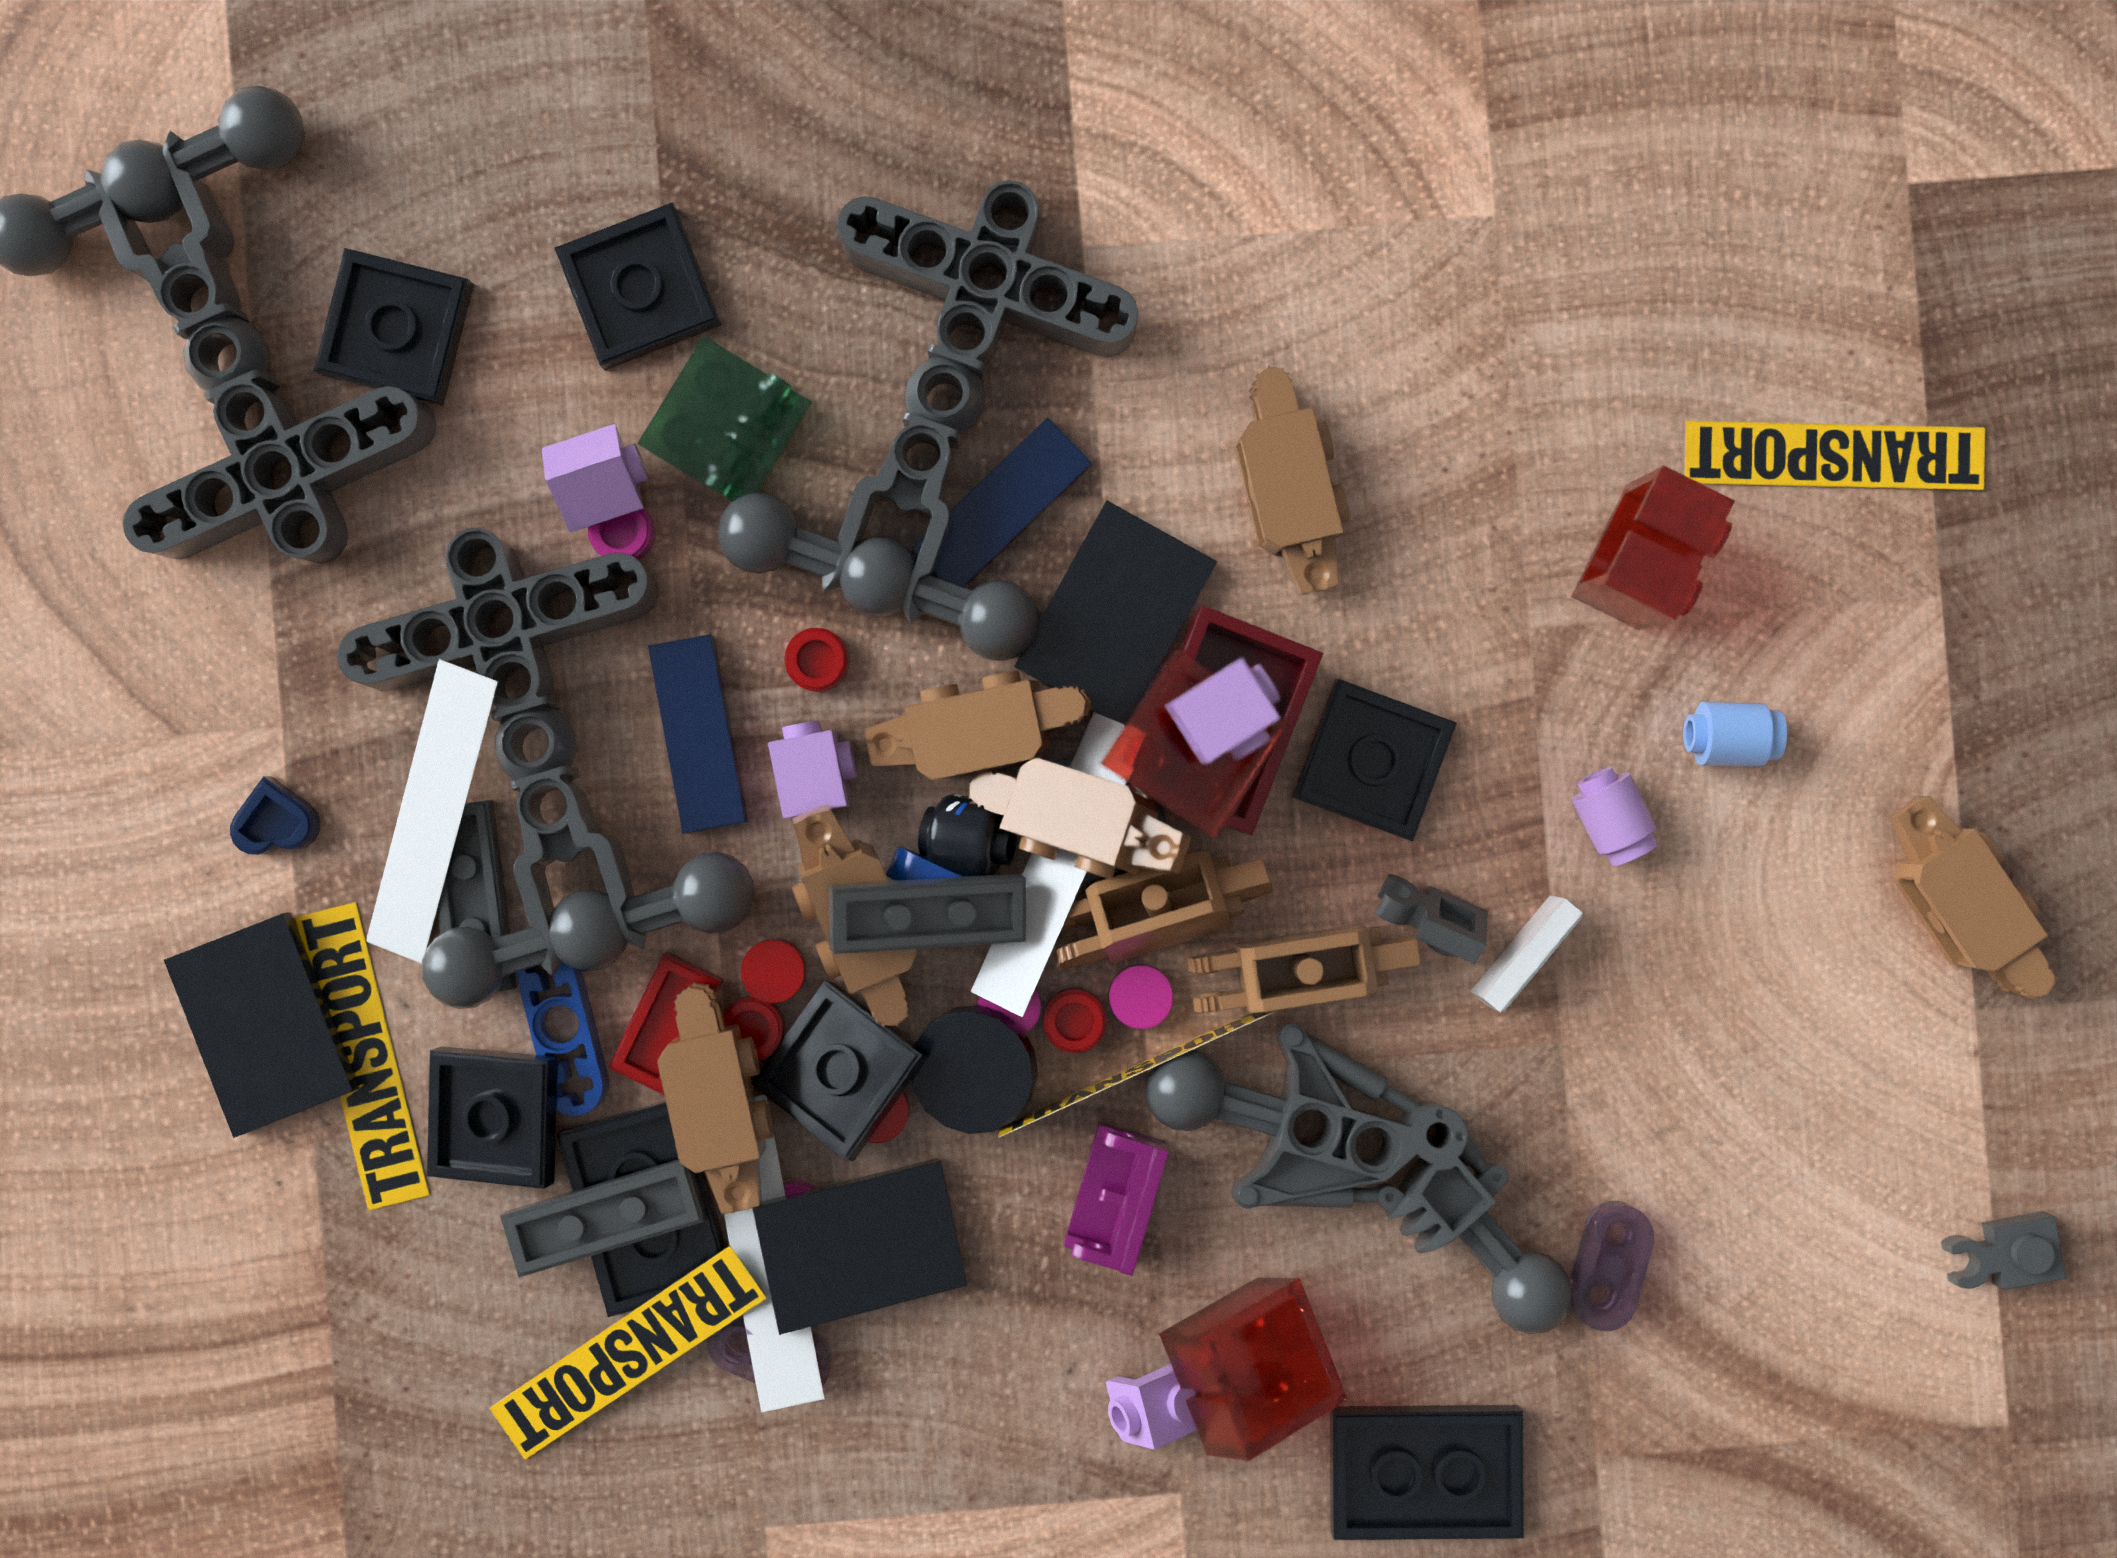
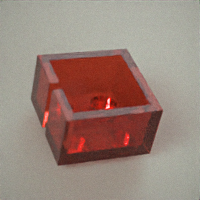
[1571,465,1735,630]
[1098,649,1291,839]
[1159,1278,1348,1461]

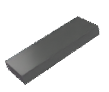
[437,800,517,991]
[828,874,1026,954]
[500,1159,708,1277]

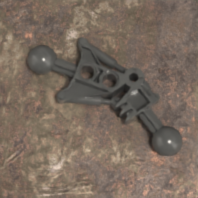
[1145,1022,1573,1334]

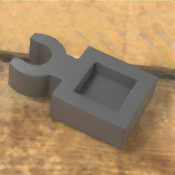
[1375,874,1488,964]
[1941,1211,2067,1290]

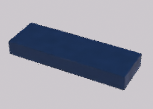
[911,417,1092,587]
[648,634,748,833]

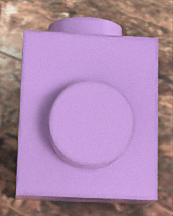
[1106,1357,1216,1450]

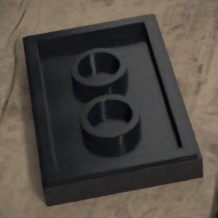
[1014,500,1218,725]
[164,912,360,1138]
[556,1101,726,1317]
[752,1158,967,1335]
[1330,1405,1524,1540]

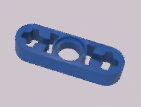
[515,963,609,1116]

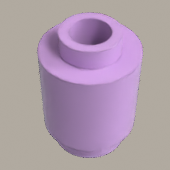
[1571,767,1658,866]

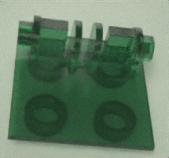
[637,336,812,502]

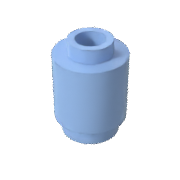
[1683,702,1787,767]

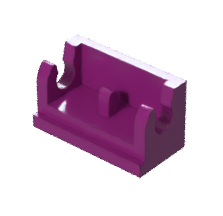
[1064,1122,1169,1276]

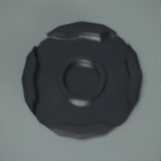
[912,1005,1038,1134]

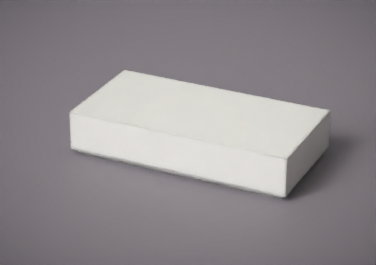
[1470,895,1583,1012]

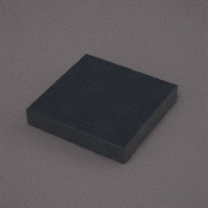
[554,202,722,370]
[314,248,474,406]
[1292,679,1457,841]
[752,980,928,1161]
[427,1046,558,1189]

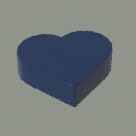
[230,776,320,855]

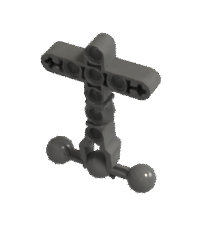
[0,86,436,564]
[717,180,1138,661]
[337,528,755,1009]

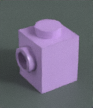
[542,424,649,533]
[1165,658,1280,764]
[768,720,858,819]

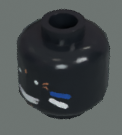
[918,794,1017,877]

